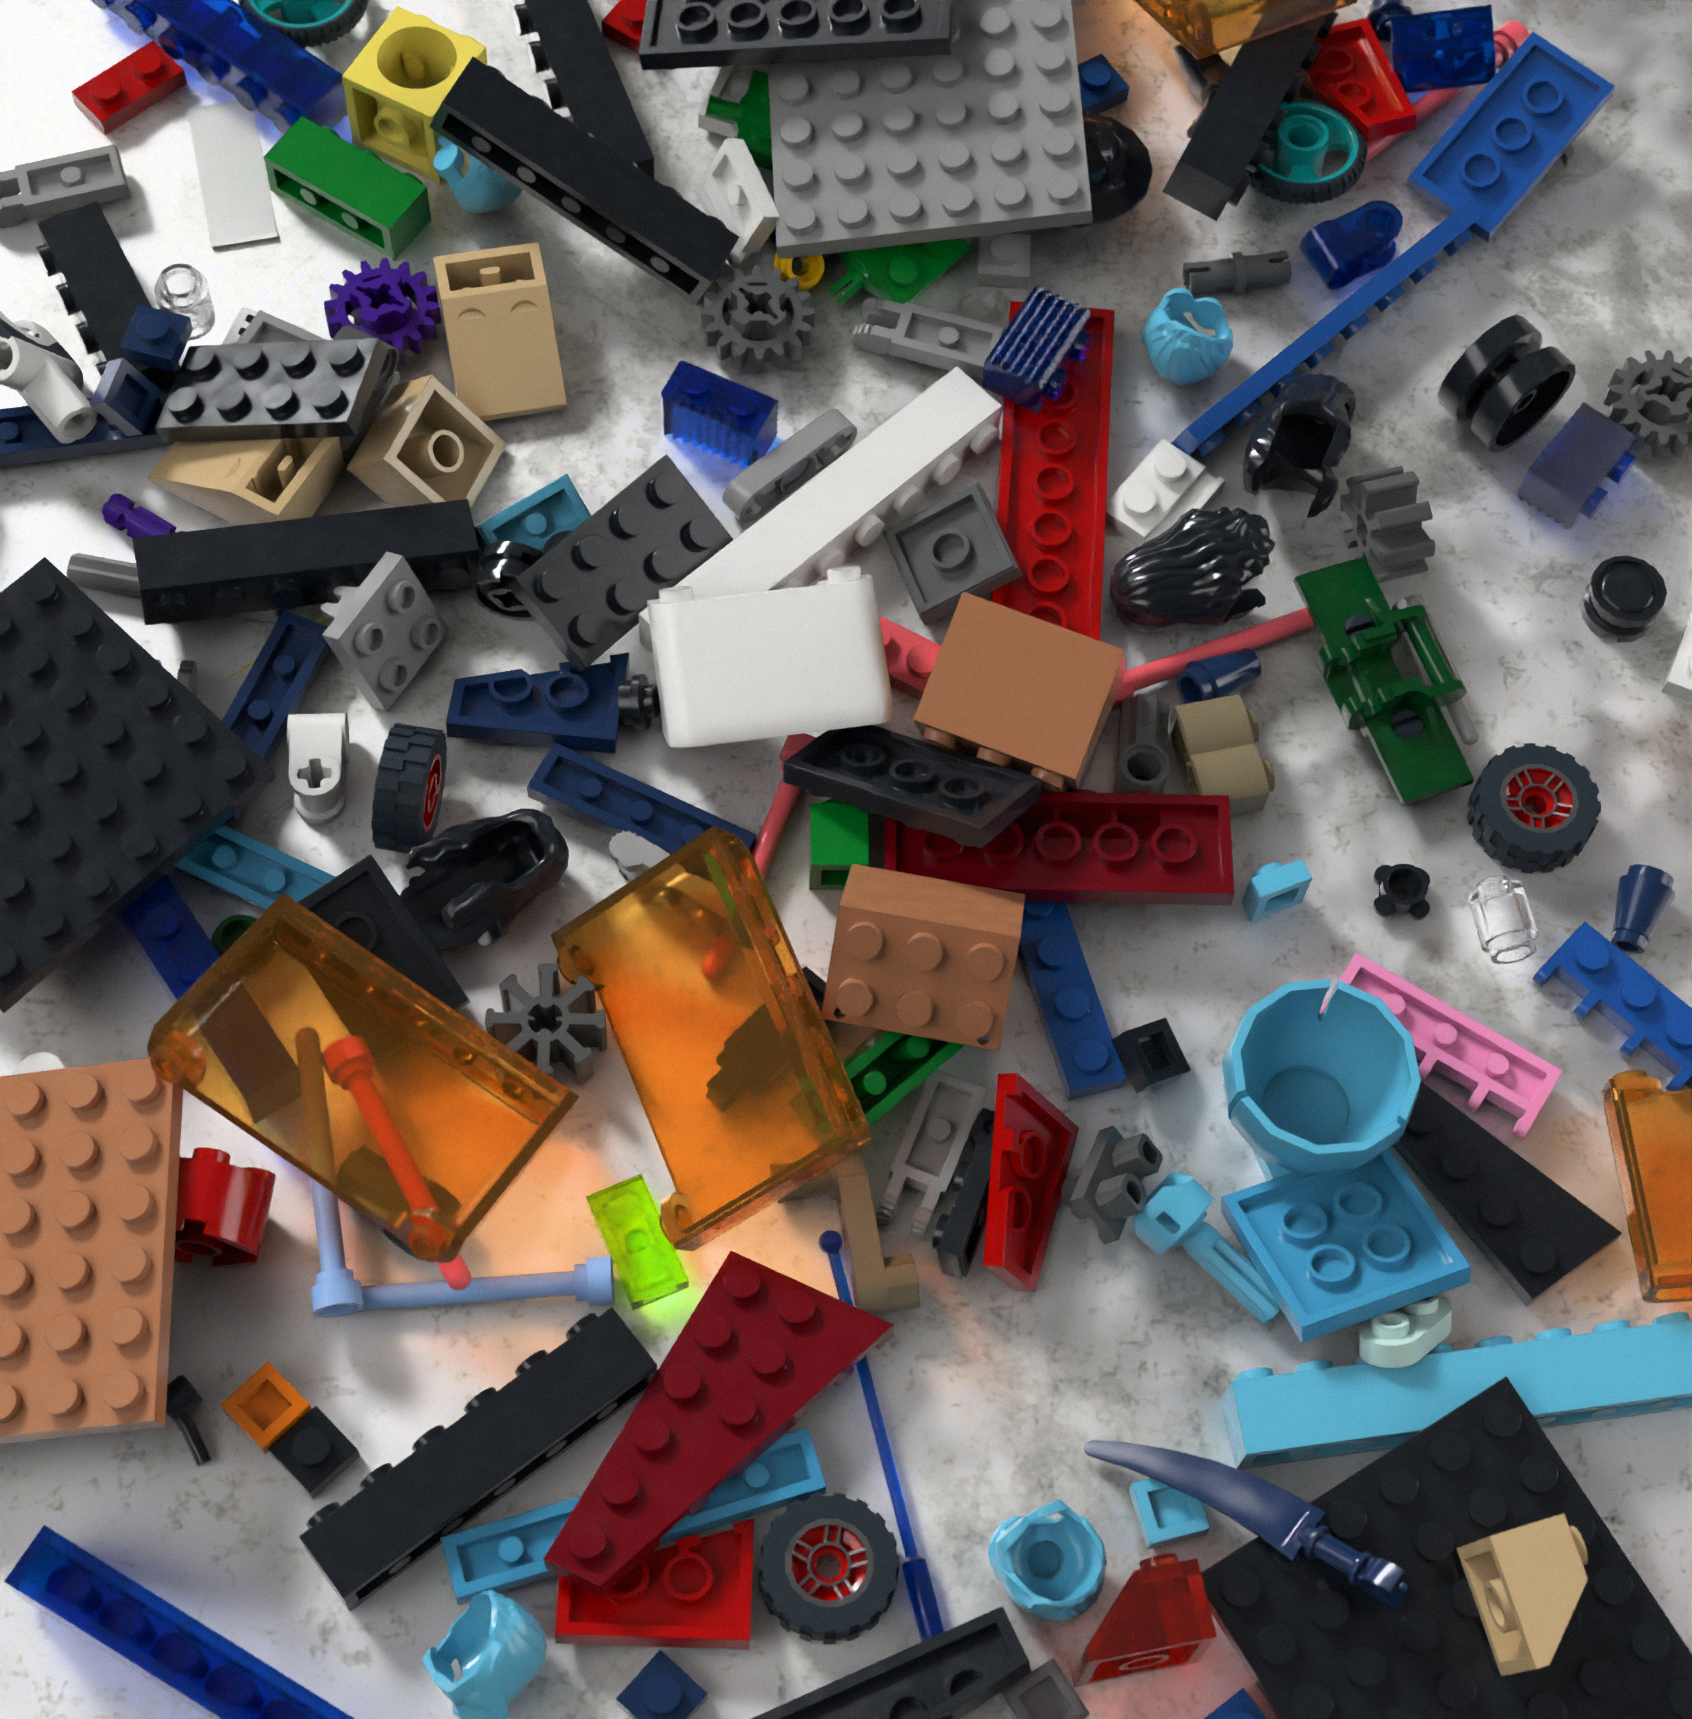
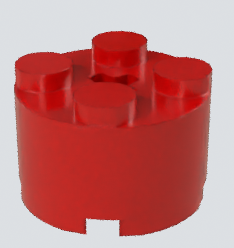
[174,1147,276,1268]

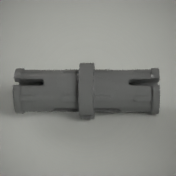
[1182,250,1291,295]

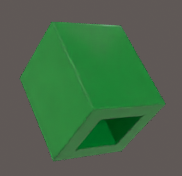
[809,799,869,890]

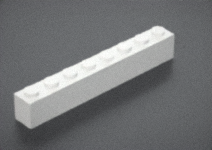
[639,366,1002,654]

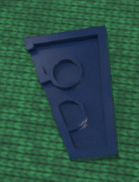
[446,652,629,754]

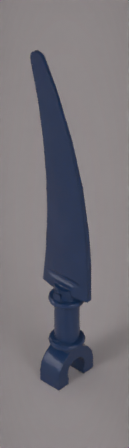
[1084,1440,1411,1613]

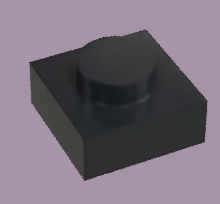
[1111,1017,1191,1094]
[268,1406,360,1500]

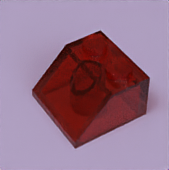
[1071,1553,1217,1687]

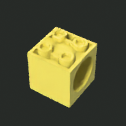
[342,6,488,184]

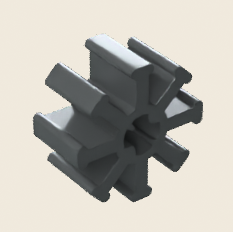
[1340,466,1435,583]
[485,964,607,1096]

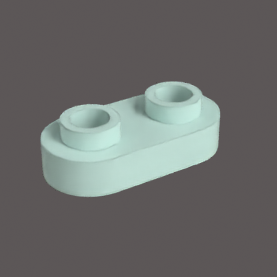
[1359,1294,1451,1368]

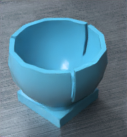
[1222,979,1421,1181]

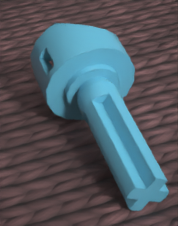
[1133,1172,1280,1324]

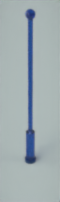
[818,1230,945,1642]

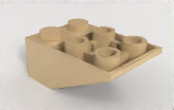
[433,242,568,421]
[148,437,346,526]

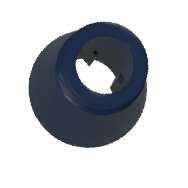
[1177,648,1262,704]
[1611,864,1675,954]

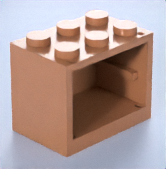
[913,592,1127,792]
[820,864,1025,1051]

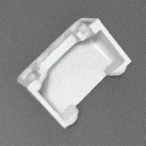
[647,566,894,748]

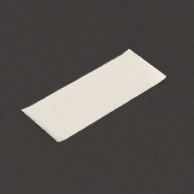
[186,98,278,248]

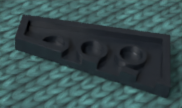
[1392,1082,1622,1307]

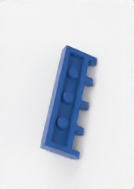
[1532,921,1692,1096]

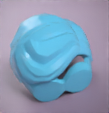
[433,134,523,214]
[1140,288,1233,385]
[988,1499,1107,1624]
[423,1590,547,1719]

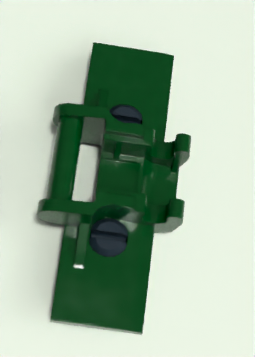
[1293,556,1474,806]

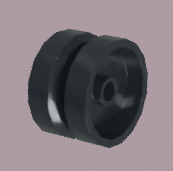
[1437,315,1576,453]

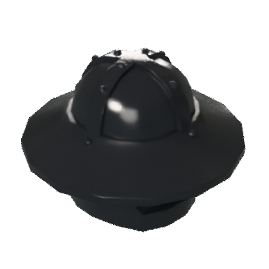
[1070,112,1153,228]

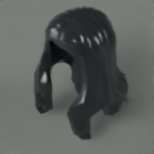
[1242,373,1356,518]
[1110,507,1275,633]
[400,809,569,952]

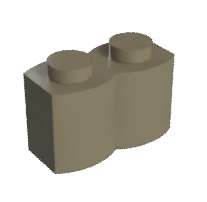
[1169,694,1275,816]

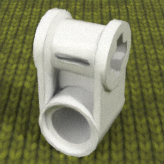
[287,713,350,824]

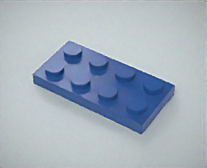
[1406,32,1615,242]

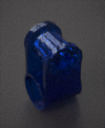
[1299,200,1403,290]

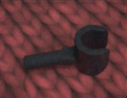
[166,1374,212,1467]

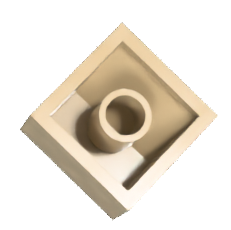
[346,375,506,509]
[1456,1513,1588,1676]

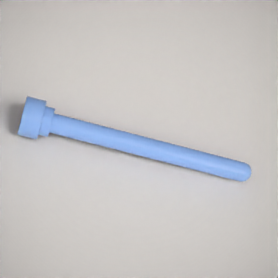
[294,1030,364,1317]
[360,1256,615,1311]

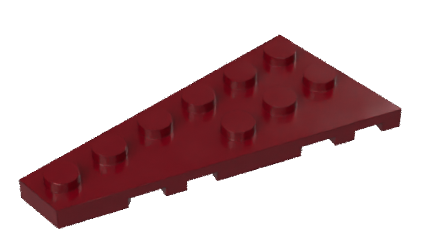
[544,1250,894,1596]

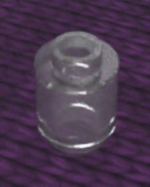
[154,263,216,341]
[1468,874,1539,964]

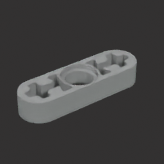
[722,409,857,522]

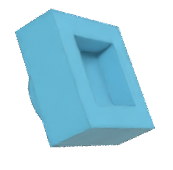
[1241,859,1312,922]
[1129,1478,1211,1550]

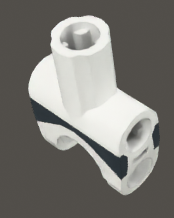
[0,310,98,444]

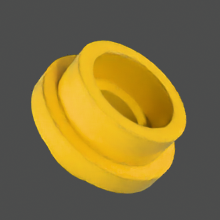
[773,251,824,292]

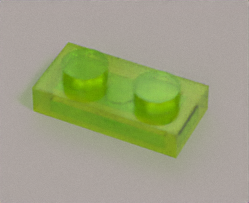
[586,1174,689,1311]

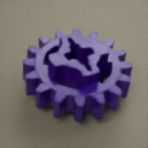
[324,258,441,364]

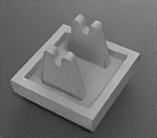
[320,552,449,712]

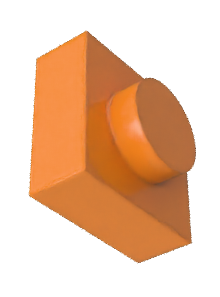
[220,1362,312,1455]

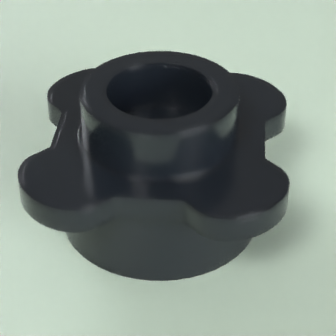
[1373,864,1430,921]

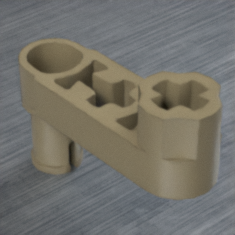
[772,1147,920,1315]

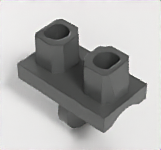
[1061,1125,1163,1245]

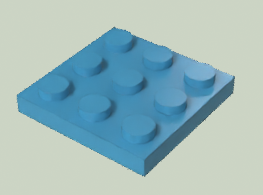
[1221,1148,1471,1343]

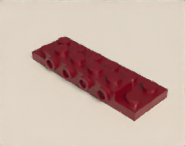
[884,789,1234,906]

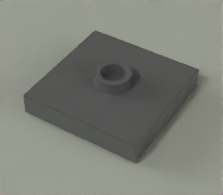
[882,482,1023,626]

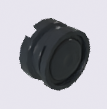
[471,541,544,621]
[1580,556,1667,643]

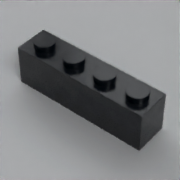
[36,201,180,390]

